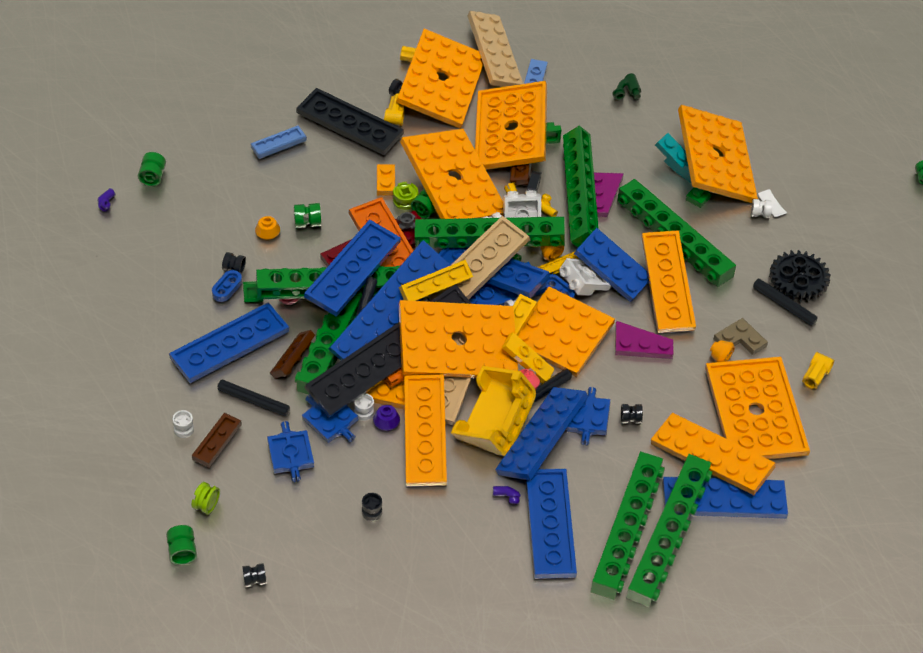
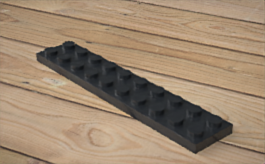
[304,284,472,418]

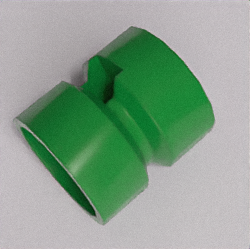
[138,152,166,186]
[411,189,435,219]
[294,203,321,228]
[166,525,197,565]

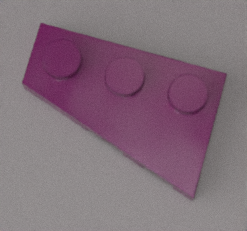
[594,172,624,217]
[615,321,674,359]

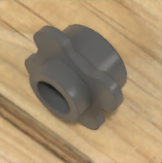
[397,212,415,230]

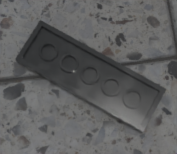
[296,88,404,155]

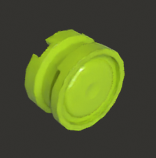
[393,182,418,210]
[191,482,220,515]

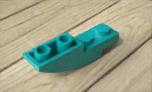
[655,133,709,192]

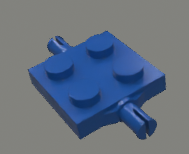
[567,387,610,446]
[302,394,359,443]
[267,421,314,482]

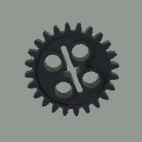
[769,250,831,302]

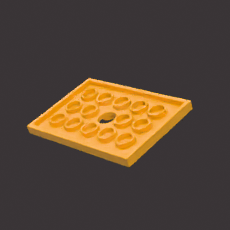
[396,28,483,129]
[475,81,547,169]
[678,105,758,203]
[400,129,504,219]
[399,300,518,378]
[705,357,810,459]

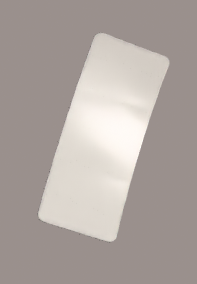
[758,189,787,217]

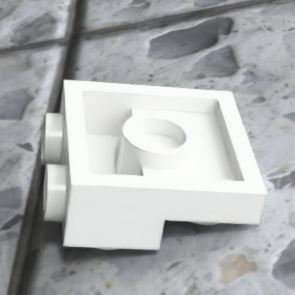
[503,190,541,218]
[559,258,611,295]

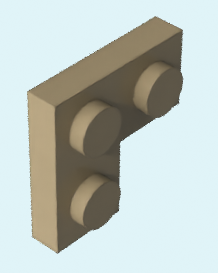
[713,318,768,355]

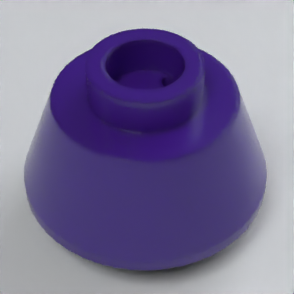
[373,405,400,431]

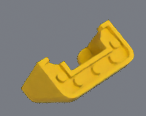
[451,366,536,456]

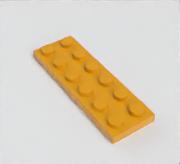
[641,231,696,333]
[404,375,447,486]
[651,412,775,495]

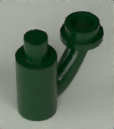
[612,73,641,100]

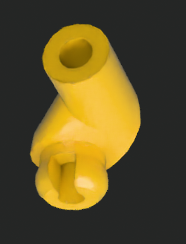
[541,194,558,217]

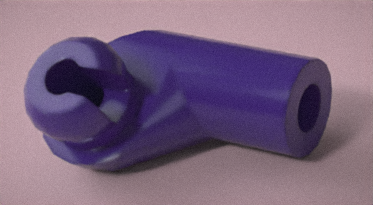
[97,188,116,211]
[493,486,521,504]

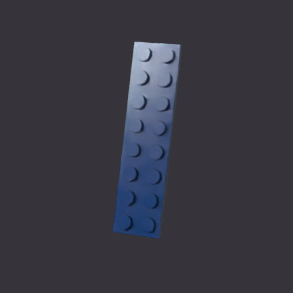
[328,240,451,361]

